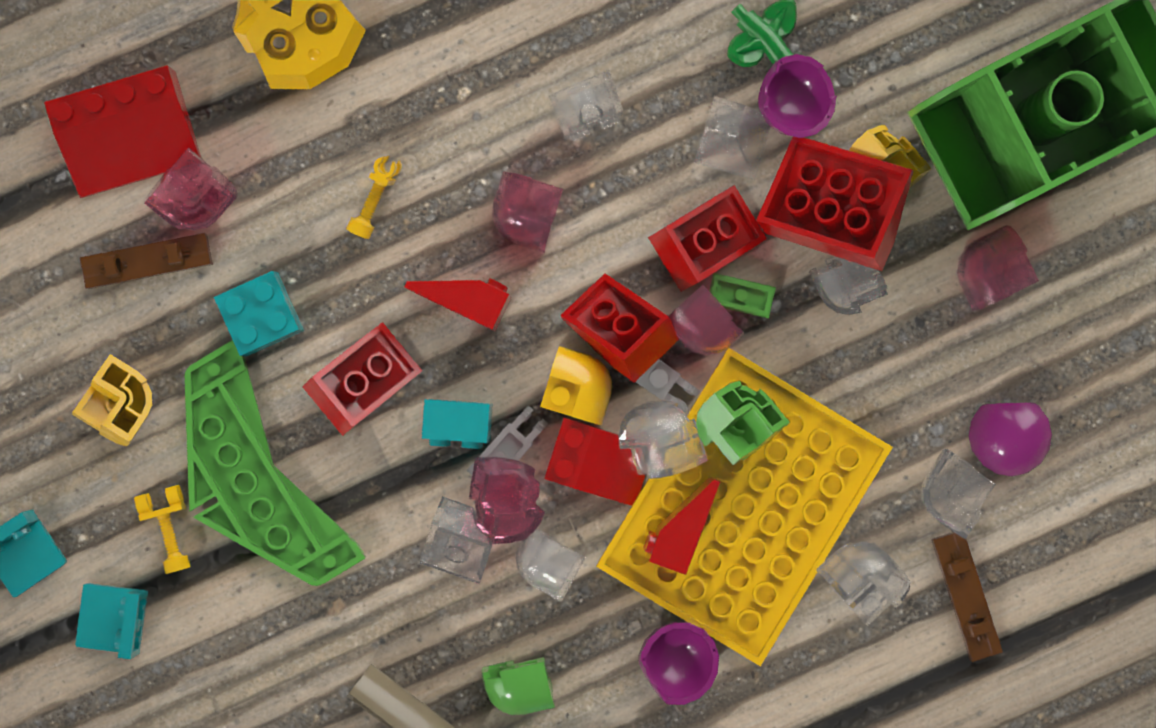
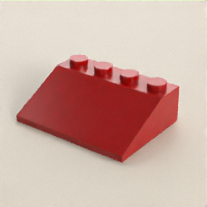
[44,65,203,198]
[756,136,913,271]

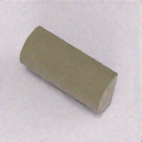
[347,664,455,728]

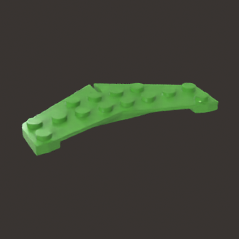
[184,340,367,586]

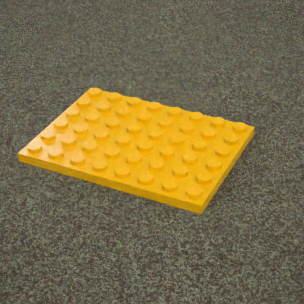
[596,348,893,667]

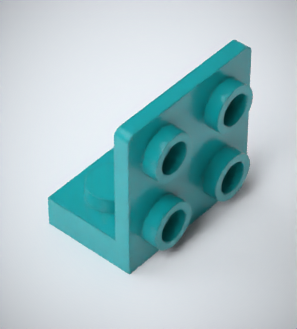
[0,510,67,597]
[75,583,148,659]

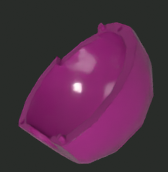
[758,54,837,138]
[968,403,1052,477]
[638,622,719,705]

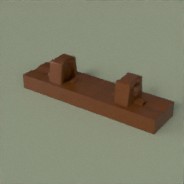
[80,233,213,289]
[931,530,1003,662]

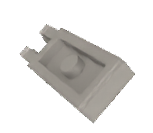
[636,359,700,413]
[467,406,548,492]

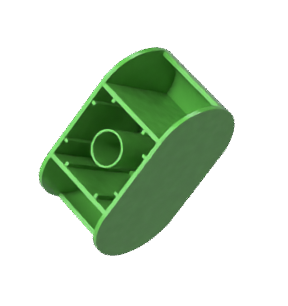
[907,0,1156,230]

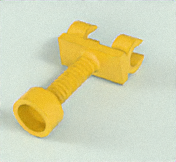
[346,156,402,239]
[134,485,191,574]

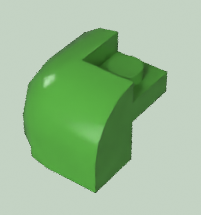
[696,381,790,465]
[481,657,555,715]

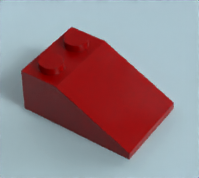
[648,185,767,292]
[560,273,679,383]
[404,278,512,332]
[302,322,422,436]
[544,417,655,506]
[643,477,720,575]

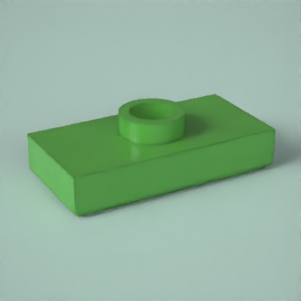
[706,273,776,319]

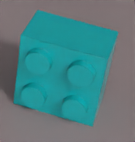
[214,271,304,357]
[422,399,493,449]

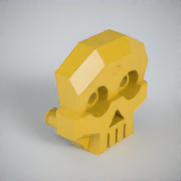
[232,0,366,89]

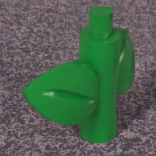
[727,0,797,67]

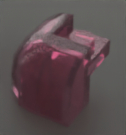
[144,148,238,230]
[492,171,563,253]
[956,225,1039,311]
[669,285,744,356]
[469,457,545,544]

